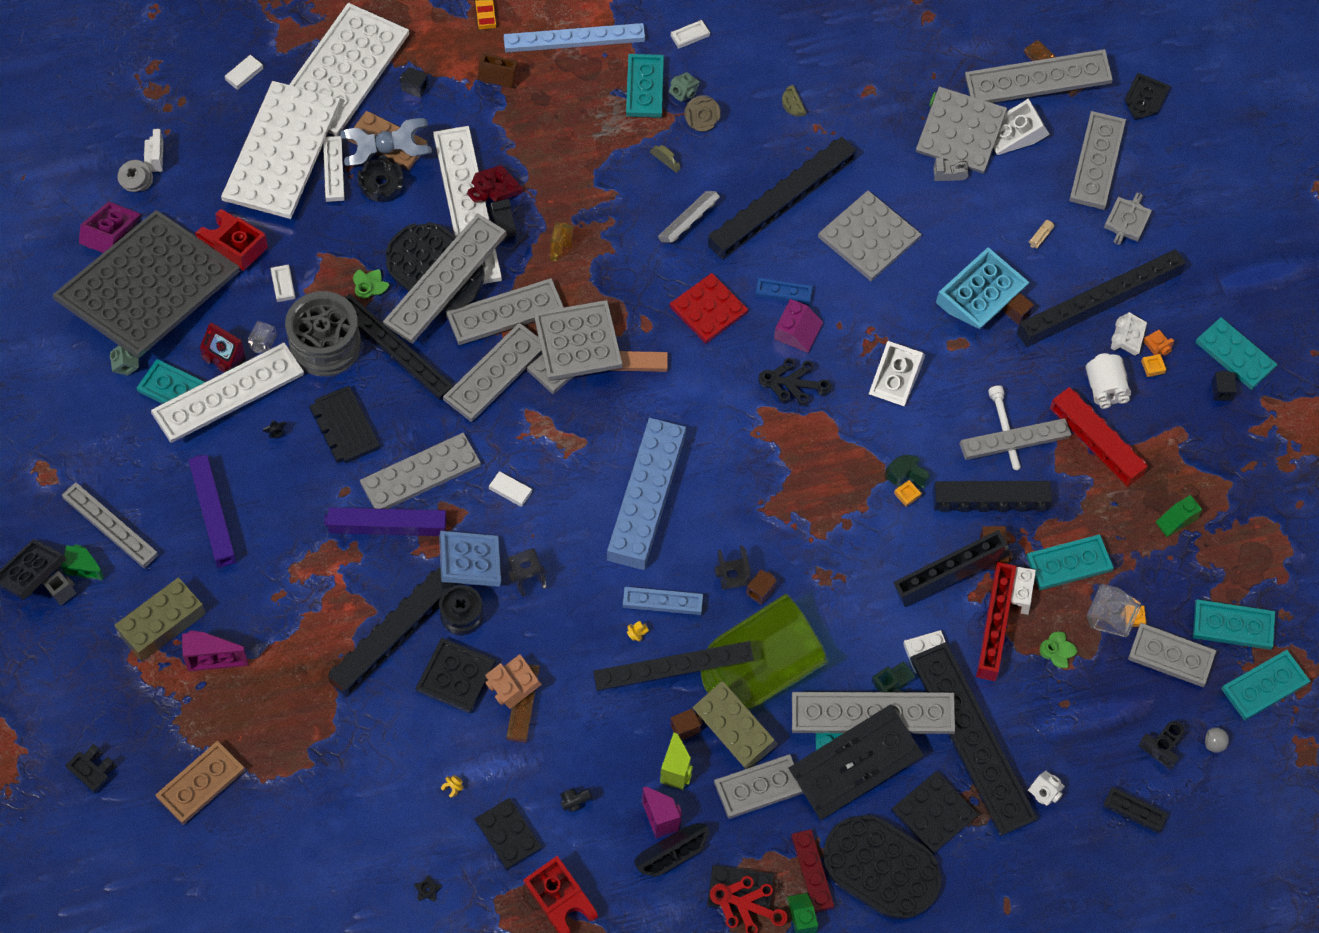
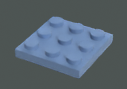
[439,531,501,587]

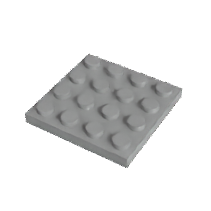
[916,87,1007,174]
[818,191,921,282]
[534,300,622,381]

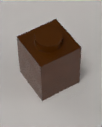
[1003,293,1034,325]
[746,569,777,605]
[670,708,702,741]

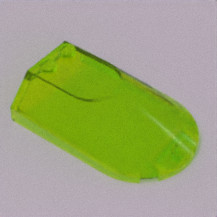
[701,594,829,709]

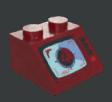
[200,322,246,373]

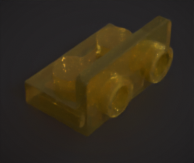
[550,222,573,261]

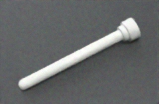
[988,386,1020,471]

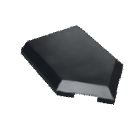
[1125,73,1170,120]

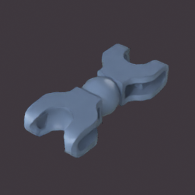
[340,118,432,166]

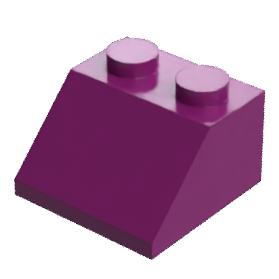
[774,299,823,353]
[642,787,682,838]

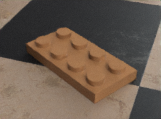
[348,111,428,171]
[155,741,245,825]

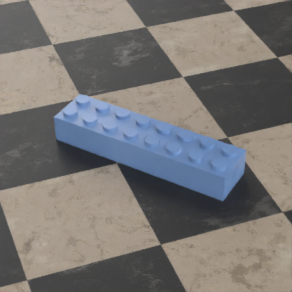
[607,418,686,570]

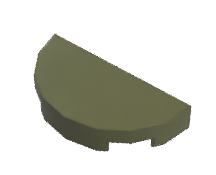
[782,85,806,117]
[650,145,681,173]

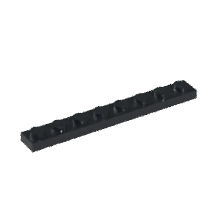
[345,293,453,401]
[593,641,754,691]

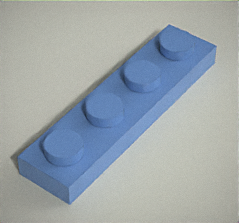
[623,587,703,615]

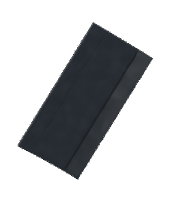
[788,704,923,820]

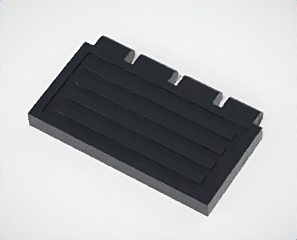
[309,385,380,464]

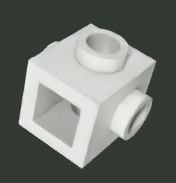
[1028,771,1065,806]

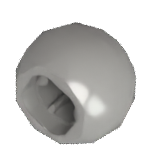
[1205,727,1229,753]

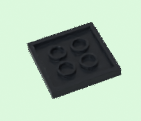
[0,539,67,600]
[415,637,496,714]
[891,771,978,855]

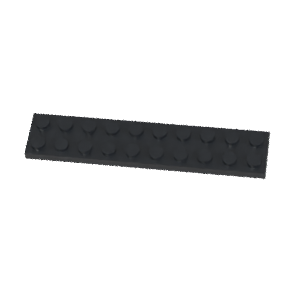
[910,642,1037,837]

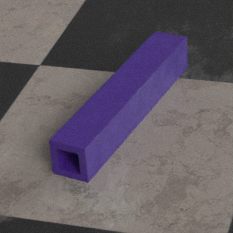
[188,455,236,568]
[324,507,447,536]

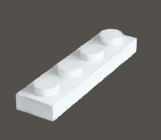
[323,136,345,202]

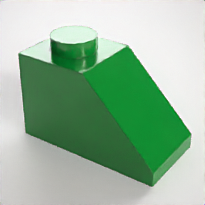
[1156,495,1202,537]
[61,545,104,580]
[787,893,818,933]

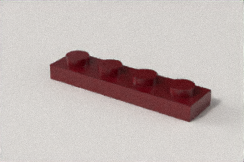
[791,829,834,913]

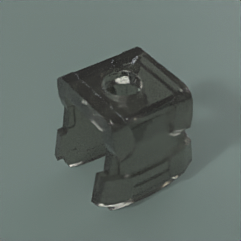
[714,545,751,590]
[508,548,546,596]

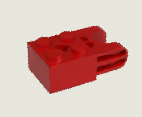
[195,209,268,271]
[523,856,598,933]

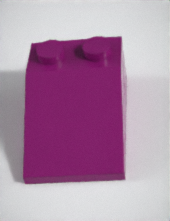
[79,201,141,253]
[182,631,249,672]

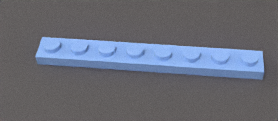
[503,23,645,53]

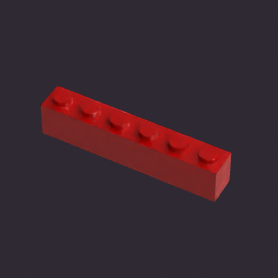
[1050,387,1148,487]
[976,562,1017,681]

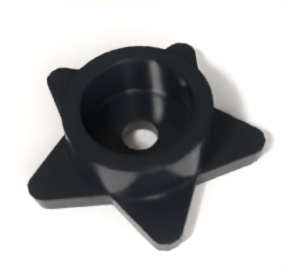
[263,420,287,439]
[414,876,441,902]

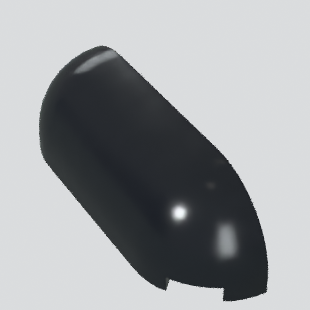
[634,823,709,877]

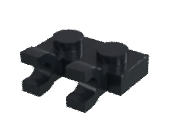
[65,744,117,793]

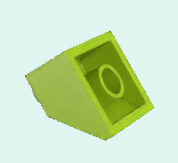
[660,733,693,790]

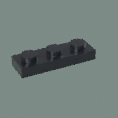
[1103,787,1168,834]

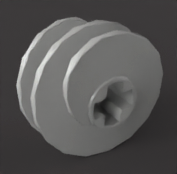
[118,160,153,192]

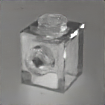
[248,321,277,353]

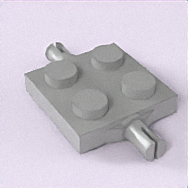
[1104,193,1152,245]

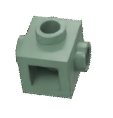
[669,72,700,102]
[110,345,139,376]

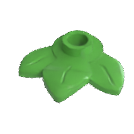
[353,269,389,299]
[1040,632,1078,668]

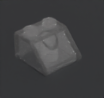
[1086,584,1142,637]

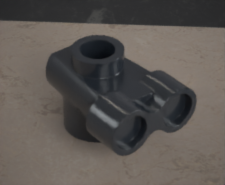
[559,788,593,812]

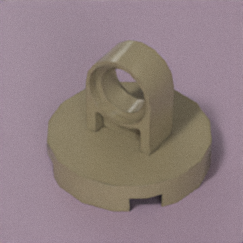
[684,95,720,131]

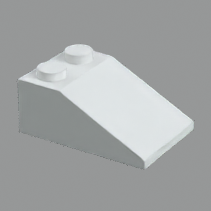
[993,99,1050,155]
[869,341,925,406]

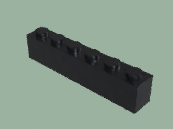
[933,481,1052,512]
[893,530,1010,607]

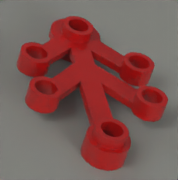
[710,876,787,933]

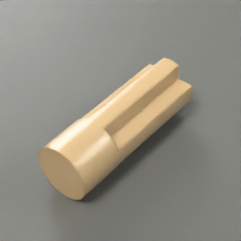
[1029,220,1054,249]

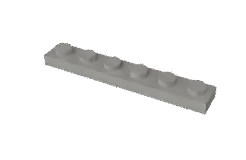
[959,418,1071,460]
[62,482,158,568]

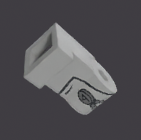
[933,157,968,181]

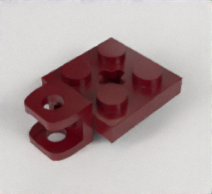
[467,165,524,203]

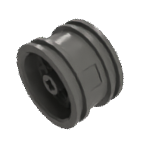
[285,291,361,377]

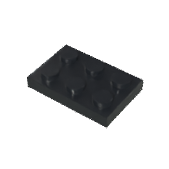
[475,798,542,871]
[707,865,774,915]

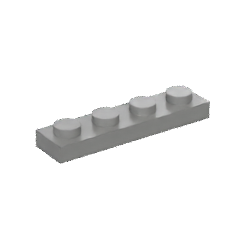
[658,191,719,243]

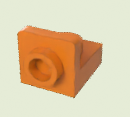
[1143,330,1174,356]

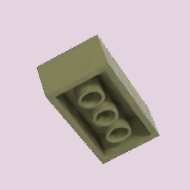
[114,577,206,662]
[692,681,778,769]

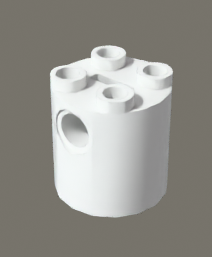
[1086,353,1131,409]

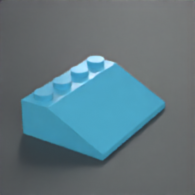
[936,248,1029,329]

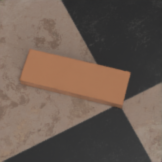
[611,351,667,372]

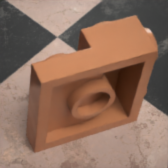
[485,654,542,709]

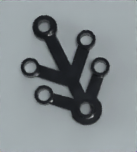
[759,358,832,406]

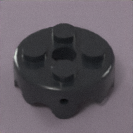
[358,155,404,202]

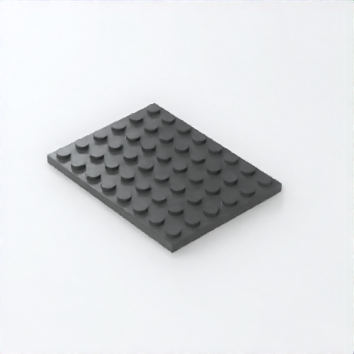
[53,210,240,359]

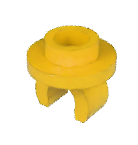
[627,621,649,642]
[441,775,464,797]

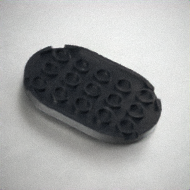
[385,222,485,311]
[823,815,941,919]

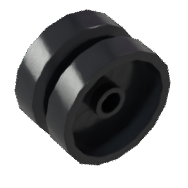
[439,585,483,636]

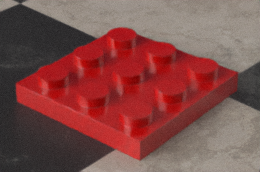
[670,273,748,344]

